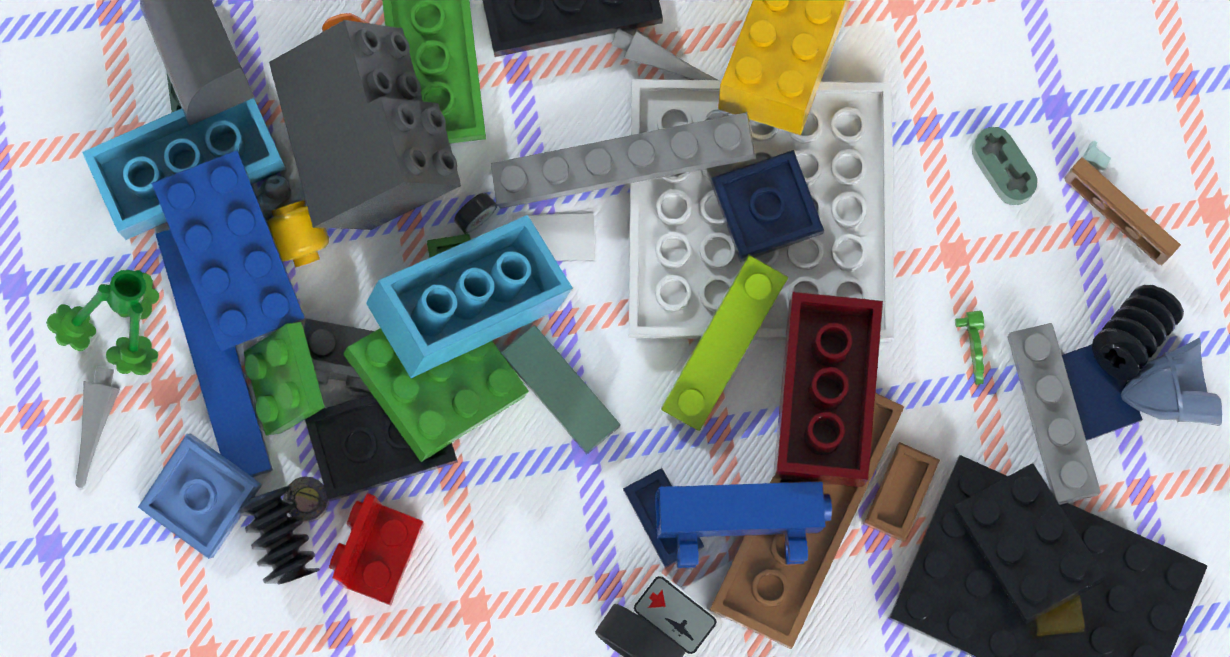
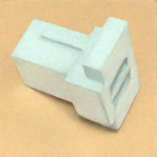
[1083,140,1111,171]

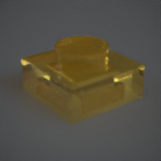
[1035,595,1085,636]

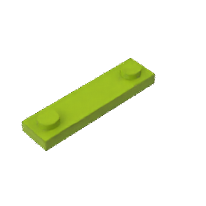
[661,255,788,431]

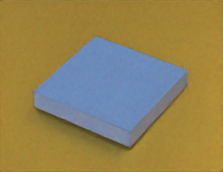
[138,433,262,559]

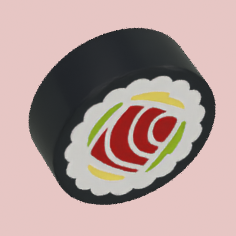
[454,193,497,234]

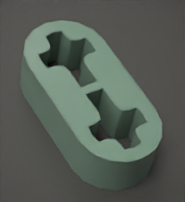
[972,127,1038,205]

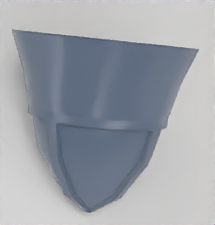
[1121,337,1222,426]

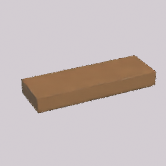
[1064,157,1181,266]

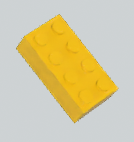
[718,0,851,135]

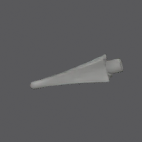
[611,29,718,80]
[75,366,120,488]

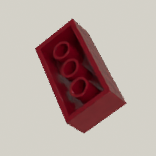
[773,292,883,487]

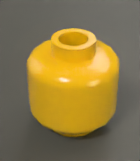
[267,200,330,268]

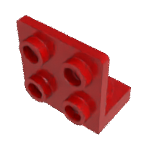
[329,493,425,606]

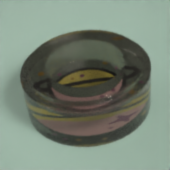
[283,476,330,523]

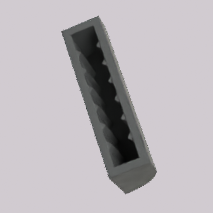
[140,0,255,126]

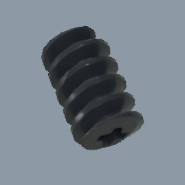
[1092,285,1184,380]
[238,485,320,585]

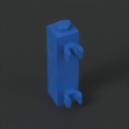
[655,482,832,568]

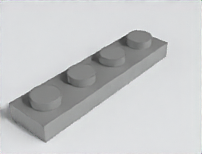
[1007,323,1101,505]

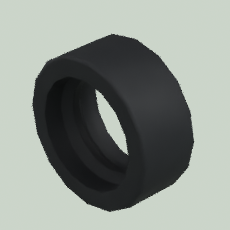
[595,604,685,657]

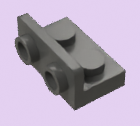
[304,318,374,393]

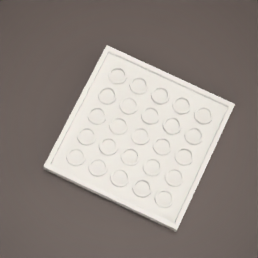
[628,79,894,342]

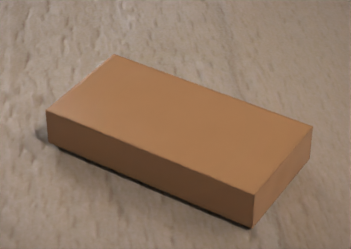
[863,442,940,542]

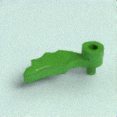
[955,310,984,385]

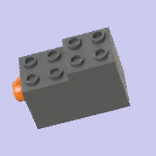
[269,13,461,230]

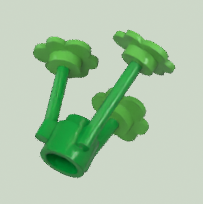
[46,270,159,375]

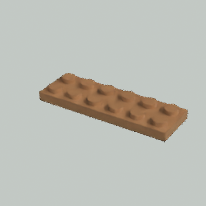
[710,393,905,649]

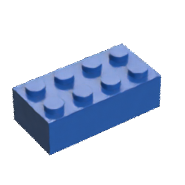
[151,150,305,352]

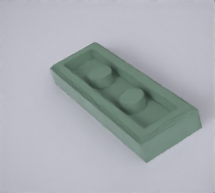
[501,325,621,455]

